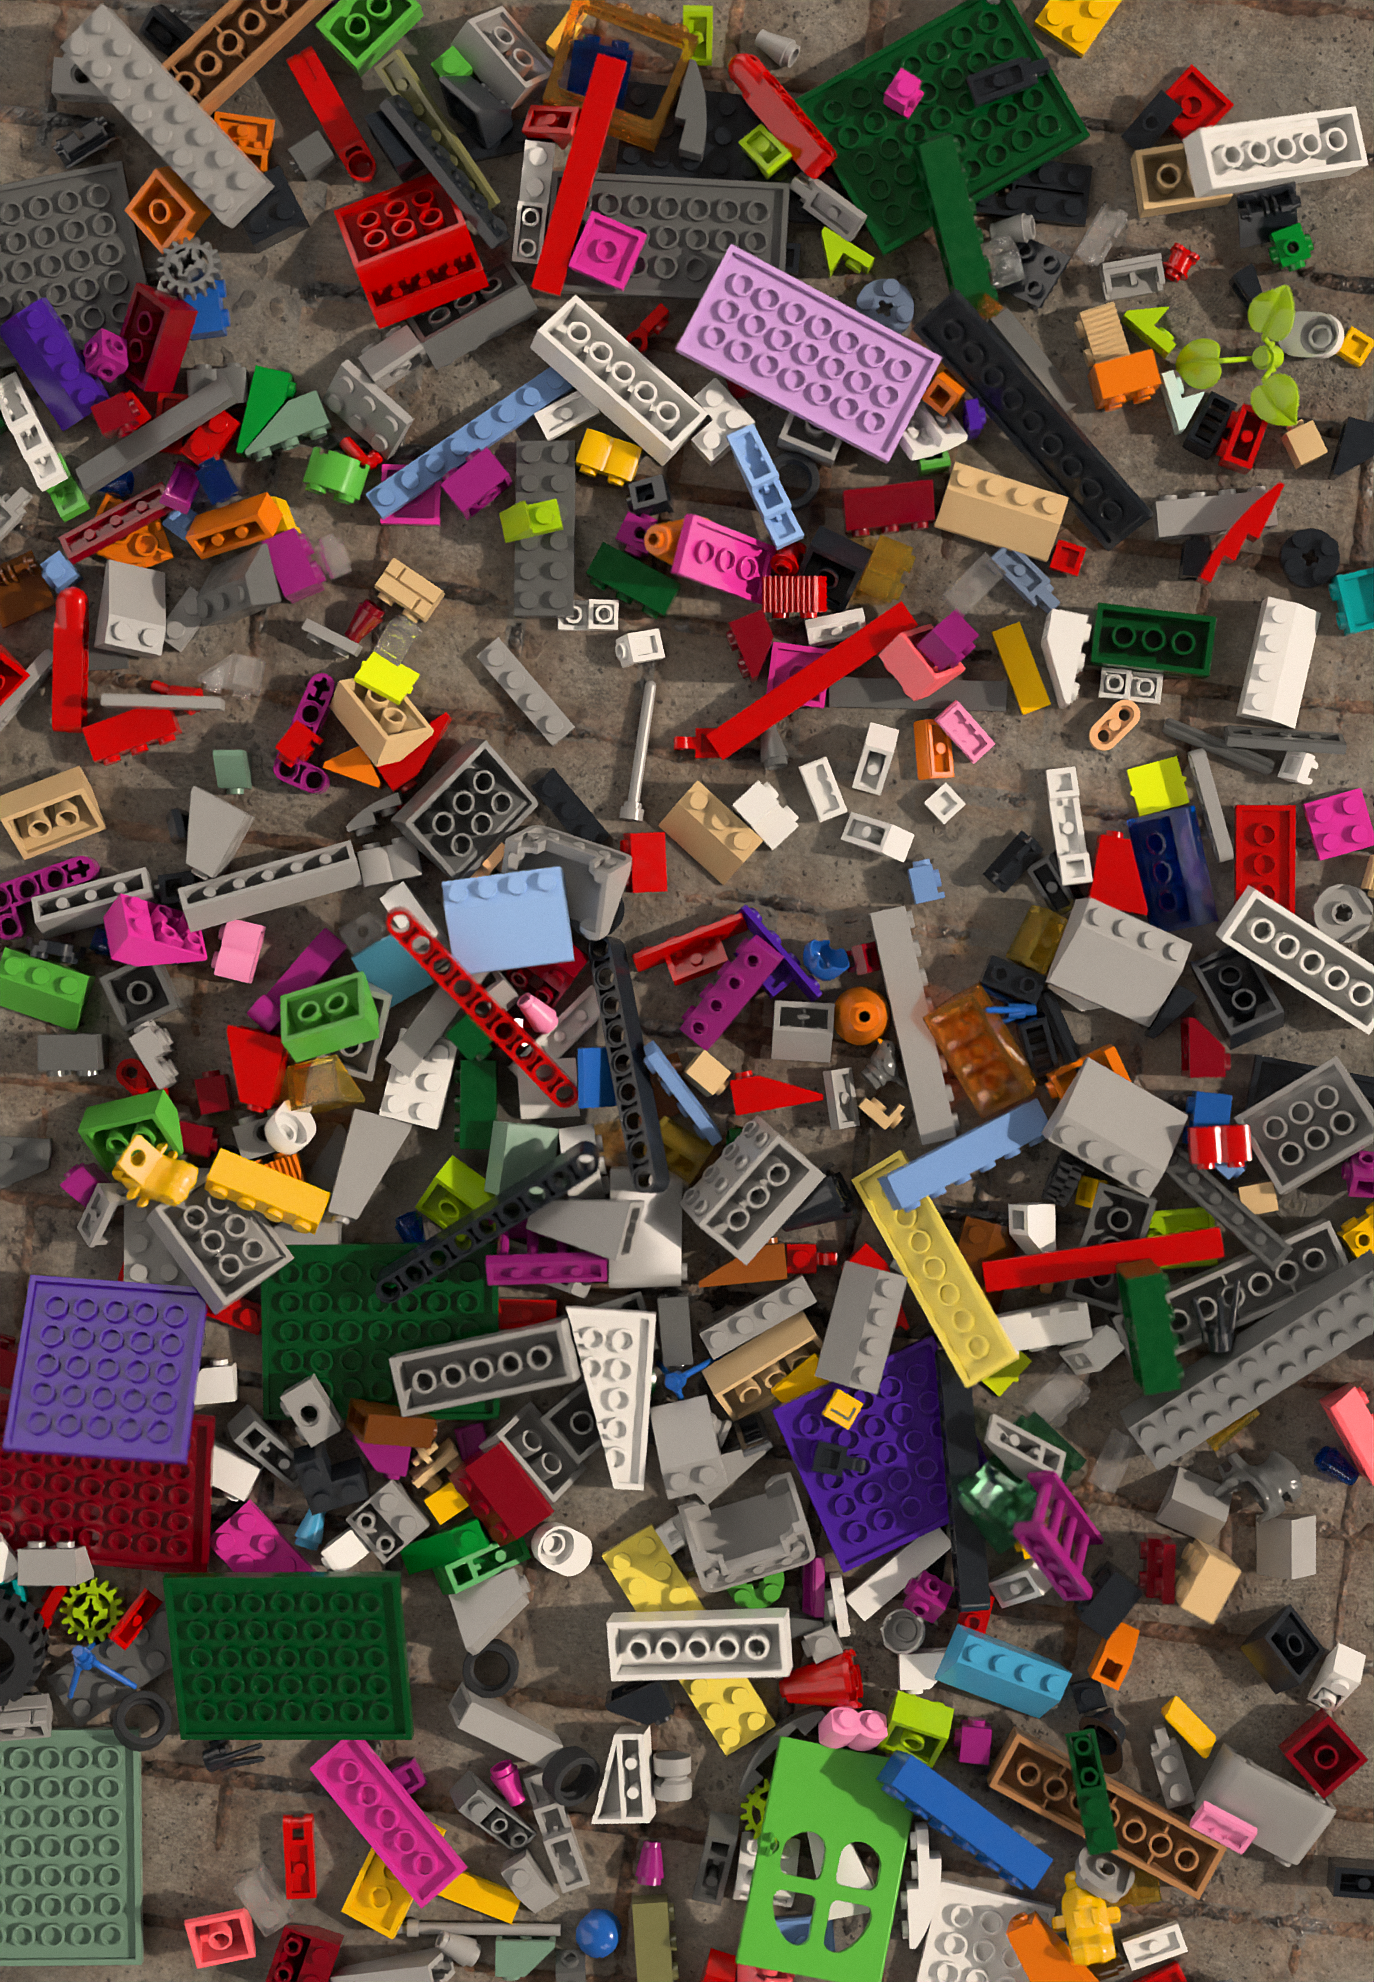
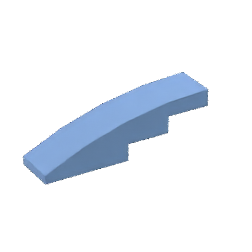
[726,424,804,550]

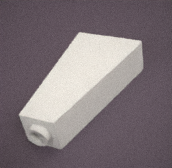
[807,1832,875,1920]

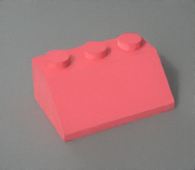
[1319,1383,1374,1486]

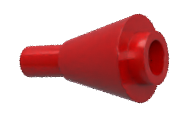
[151,680,204,716]

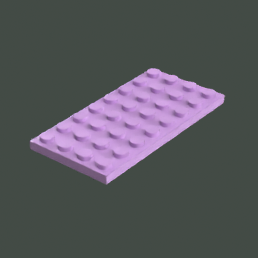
[675,244,942,464]

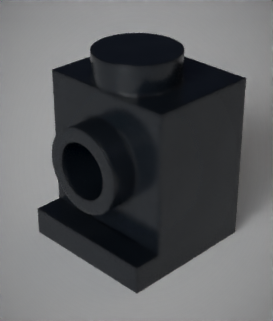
[626,474,674,517]
[1178,536,1212,581]
[154,870,199,905]

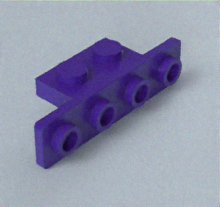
[733,904,822,1002]

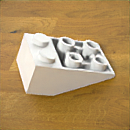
[1041,609,1091,709]

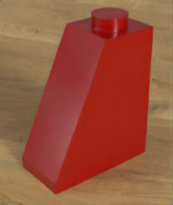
[1086,830,1148,916]

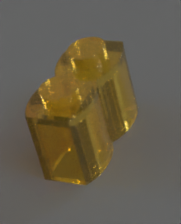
[857,534,916,605]

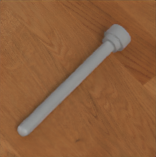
[619,680,656,822]

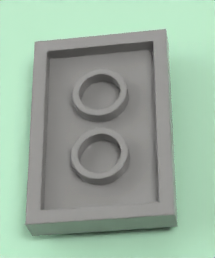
[322,359,414,460]

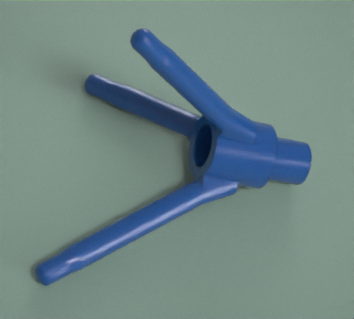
[963,983,1037,1048]
[656,1355,722,1401]
[67,1640,137,1699]

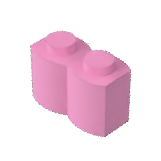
[211,920,266,984]
[818,1707,888,1752]

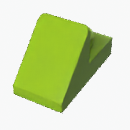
[682,5,713,66]
[738,124,792,179]
[820,227,875,278]
[1120,307,1177,359]
[499,499,564,543]

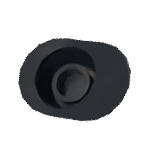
[1079,1707,1126,1774]

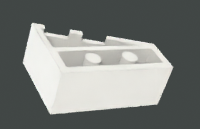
[995,1299,1093,1355]
[591,1725,656,1824]

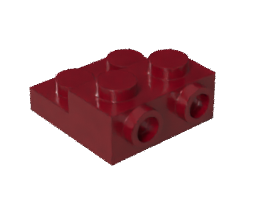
[1138,1533,1176,1604]

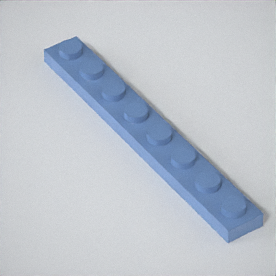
[365,367,575,520]

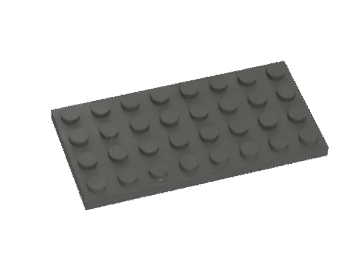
[549,171,790,301]

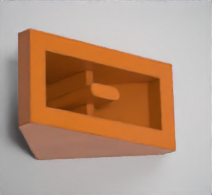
[322,746,383,789]

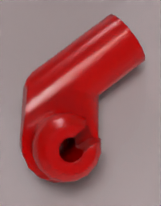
[339,436,383,470]

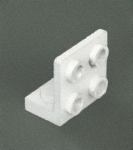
[733,1831,800,1907]

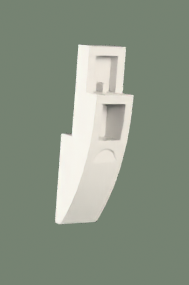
[512,140,556,264]
[900,1821,941,1949]

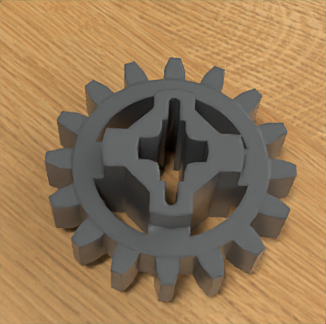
[157,237,223,301]

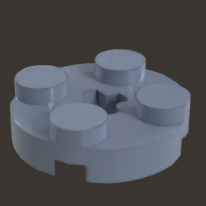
[855,278,914,335]

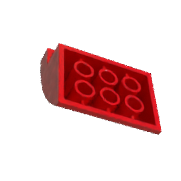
[334,173,489,329]

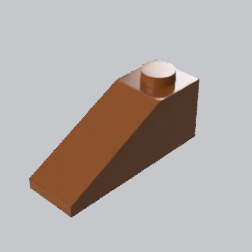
[698,1237,788,1288]

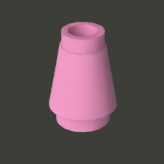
[517,993,558,1035]

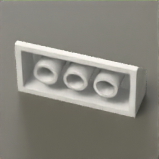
[1236,597,1321,729]

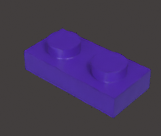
[961,399,986,440]

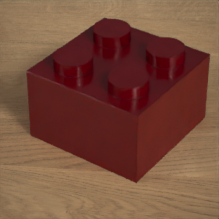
[1278,1707,1368,1799]

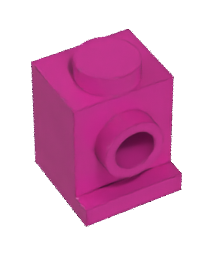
[883,68,924,119]

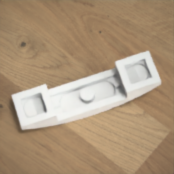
[1045,766,1093,886]

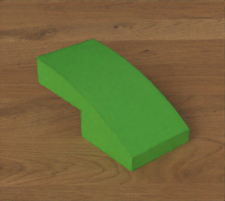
[46,453,91,522]

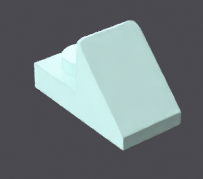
[1160,370,1205,435]

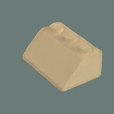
[329,678,434,767]
[0,766,107,860]
[658,780,764,885]

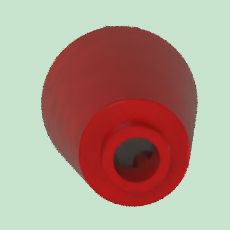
[779,1648,863,1709]

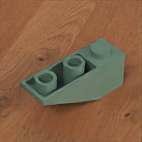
[245,390,332,462]

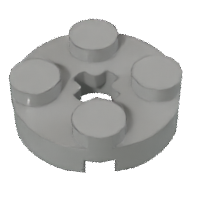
[1311,884,1373,943]
[1075,1846,1135,1903]

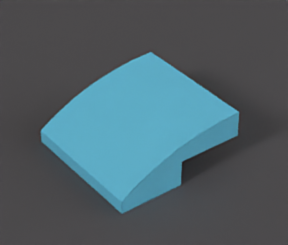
[351,934,434,1008]

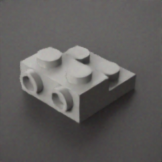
[128,1020,180,1090]

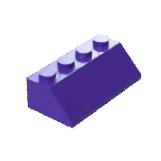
[0,297,111,431]

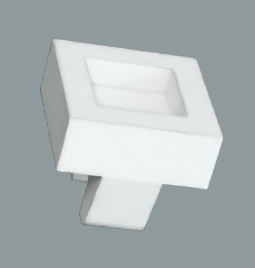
[1277,751,1318,785]
[655,1513,688,1555]

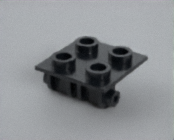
[1236,181,1301,249]
[993,239,1071,311]

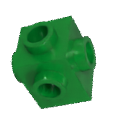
[1268,223,1314,272]

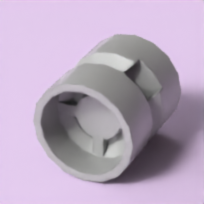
[653,1751,692,1802]

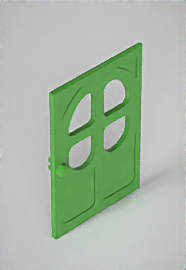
[735,1736,913,1982]

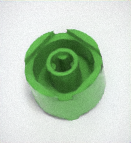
[302,447,370,505]

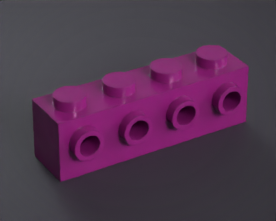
[679,935,784,1051]

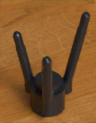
[1191,1279,1241,1352]
[202,1740,265,1773]

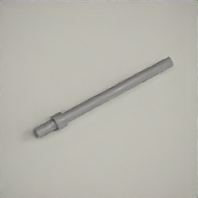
[397,1919,561,1937]

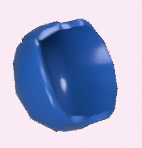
[803,939,850,981]
[575,1909,622,1959]

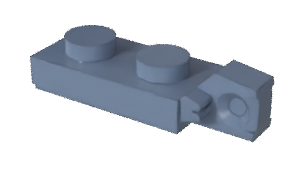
[987,547,1060,614]

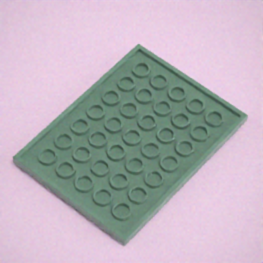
[0,1727,144,1966]

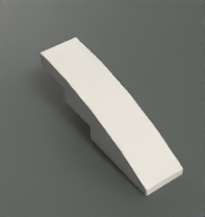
[0,372,68,492]

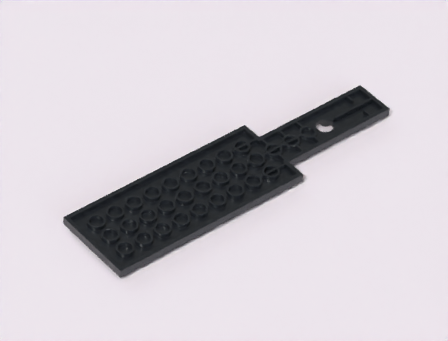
[615,81,1093,232]

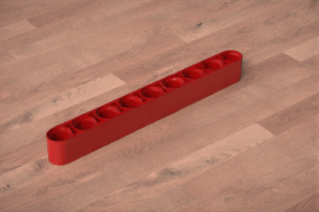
[386,906,578,1108]

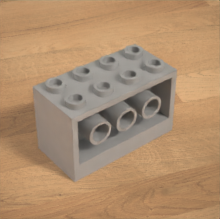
[679,1115,825,1265]

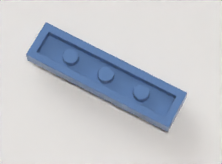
[643,1040,722,1146]

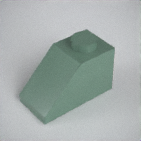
[213,750,252,795]
[495,1935,556,1981]

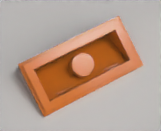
[913,719,954,780]

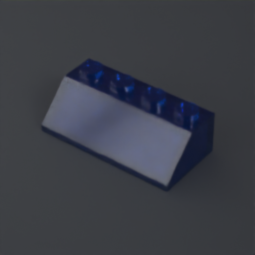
[1127,805,1219,932]

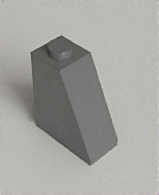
[658,1290,693,1371]

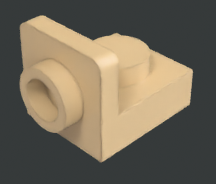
[857,1097,905,1130]

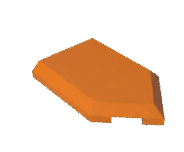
[95,493,174,568]

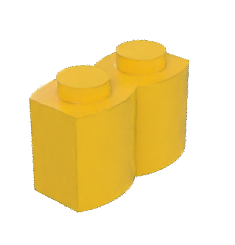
[575,428,644,487]

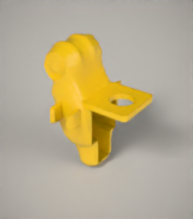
[112,1135,198,1208]
[1052,1870,1121,1966]

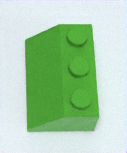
[315,0,424,78]
[0,947,96,1032]
[280,971,379,1063]
[78,1089,184,1173]

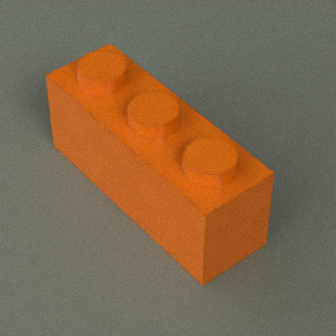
[185,492,283,560]

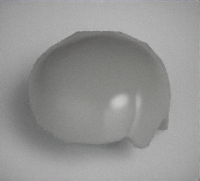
[880,1608,926,1654]

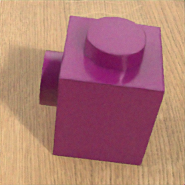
[953,1716,992,1765]

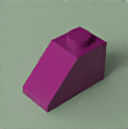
[353,1434,413,1480]

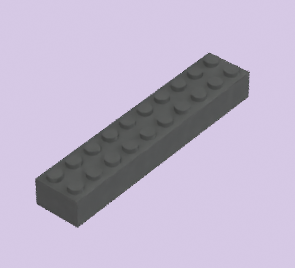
[1120,1250,1374,1470]

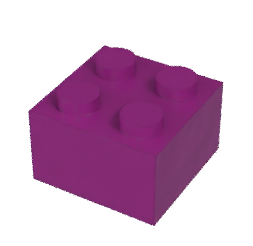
[440,447,513,521]
[261,528,326,604]

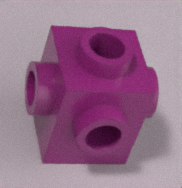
[84,328,129,383]
[615,511,658,559]
[1341,1151,1374,1198]
[902,1570,954,1624]

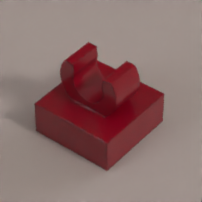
[846,941,881,975]

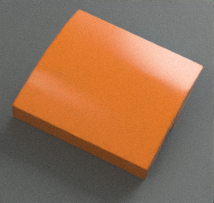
[214,111,275,173]

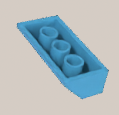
[934,1624,1072,1719]

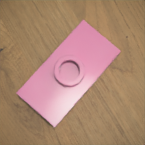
[934,700,995,764]
[1189,1801,1257,1855]

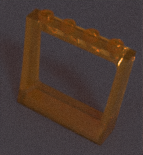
[543,0,699,152]

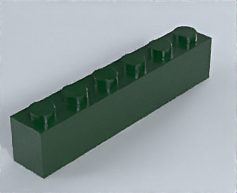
[911,132,998,316]

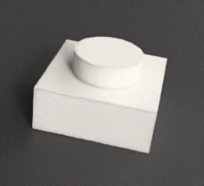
[923,783,966,825]

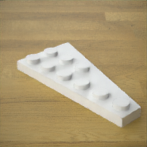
[566,1306,656,1491]

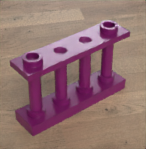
[486,1218,607,1285]
[1013,1470,1104,1601]

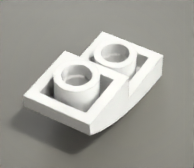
[557,599,619,631]
[1099,667,1164,705]

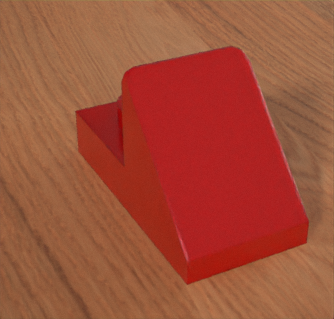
[522,105,582,150]

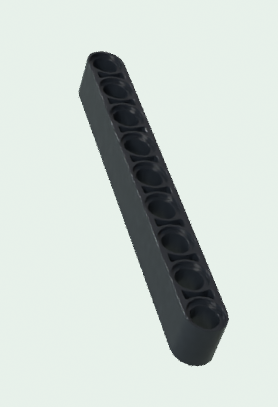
[588,936,670,1194]
[375,1141,599,1303]
[935,1349,990,1613]

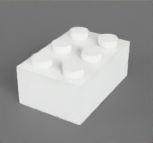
[379,1028,459,1129]

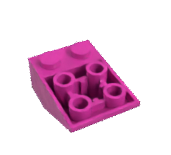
[103,893,208,967]

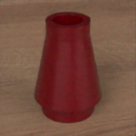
[344,599,385,644]

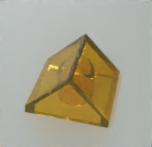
[286,1055,366,1114]

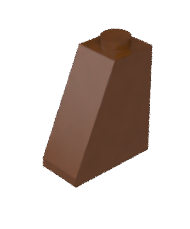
[345,1398,437,1449]

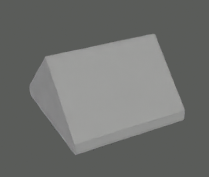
[1155,1466,1233,1544]
[1256,1514,1316,1580]

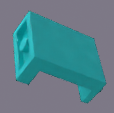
[1329,567,1374,636]

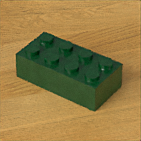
[1087,602,1217,679]
[1115,1258,1184,1395]

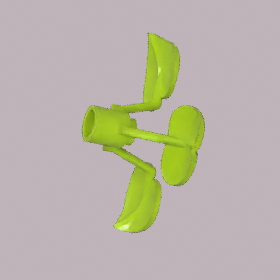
[1175,285,1299,426]

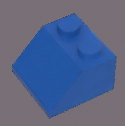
[578,1047,616,1108]

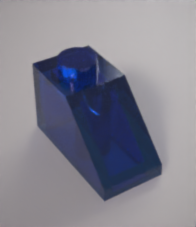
[195,457,243,506]

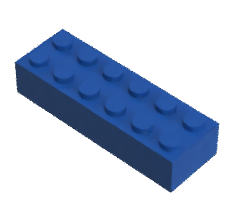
[876,1749,1053,1890]

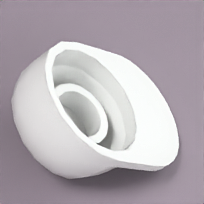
[1278,311,1344,359]
[264,1100,316,1155]
[531,1522,593,1576]

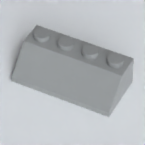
[815,1260,908,1394]

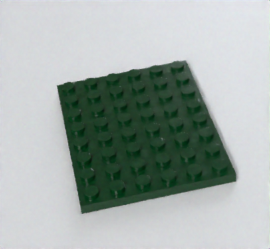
[794,0,1090,257]
[261,1242,500,1420]
[163,1571,414,1740]

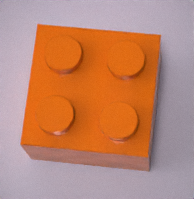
[124,166,212,255]
[1087,349,1161,412]

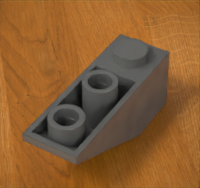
[449,1770,537,1854]

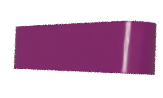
[273,673,338,795]
[0,856,100,940]
[246,928,348,1034]

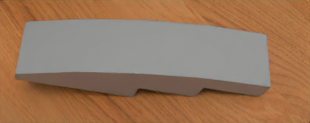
[523,1768,590,1894]

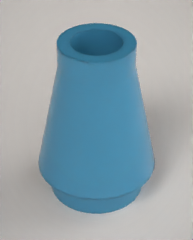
[294,1508,326,1551]

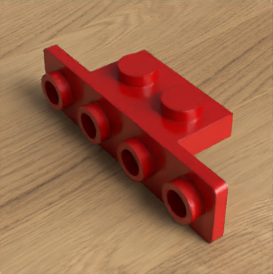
[632,913,748,986]

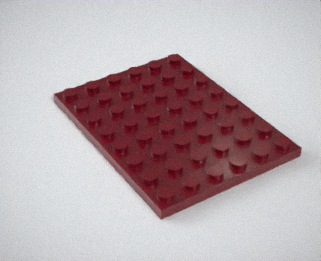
[0,1393,215,1573]

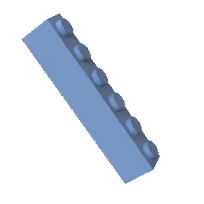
[878,1098,1048,1213]

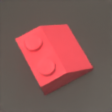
[878,623,966,701]
[184,1908,256,1969]

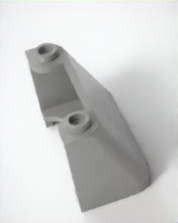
[501,825,632,940]
[609,1166,689,1288]
[678,1471,816,1592]
[1191,1743,1337,1867]

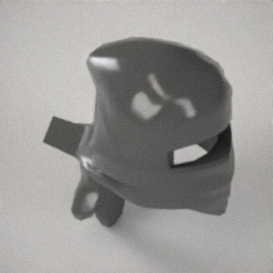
[1213,1451,1303,1524]

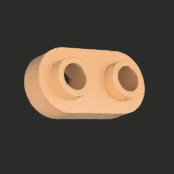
[1088,700,1140,751]

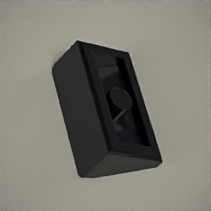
[138,5,195,57]
[1026,851,1085,919]

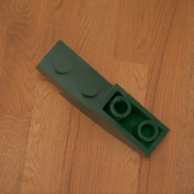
[1065,1728,1119,1855]

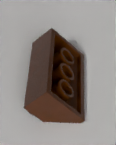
[932,1214,1017,1328]

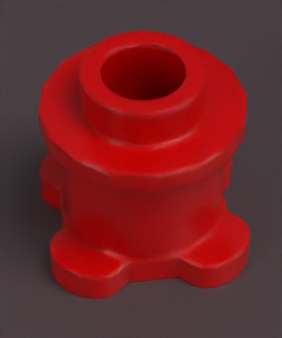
[1162,243,1200,283]
[770,542,807,576]

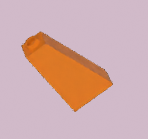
[1006,1911,1100,1982]

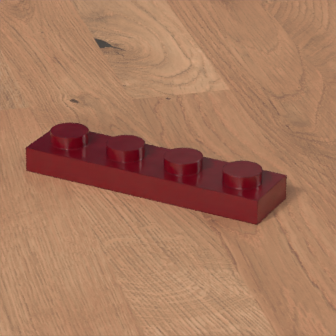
[58,481,174,565]

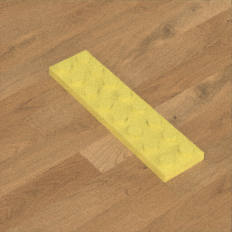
[852,1150,1019,1388]
[602,1523,776,1756]

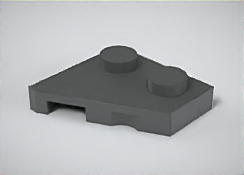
[306,1123,347,1193]
[0,1136,53,1190]

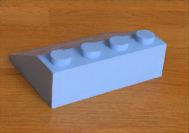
[442,866,574,974]

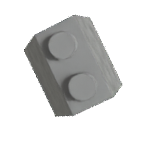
[186,786,255,880]

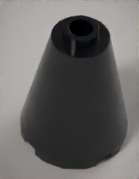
[779,1162,857,1232]

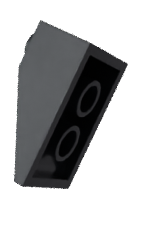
[1190,946,1285,1050]

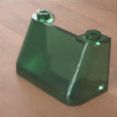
[956,1411,1087,1555]

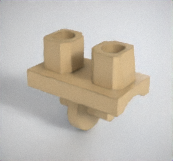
[409,1437,462,1493]

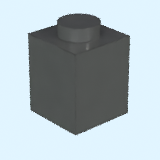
[288,130,337,181]

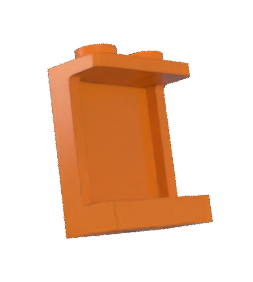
[1045,1043,1131,1102]

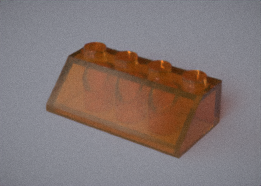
[922,982,1038,1119]

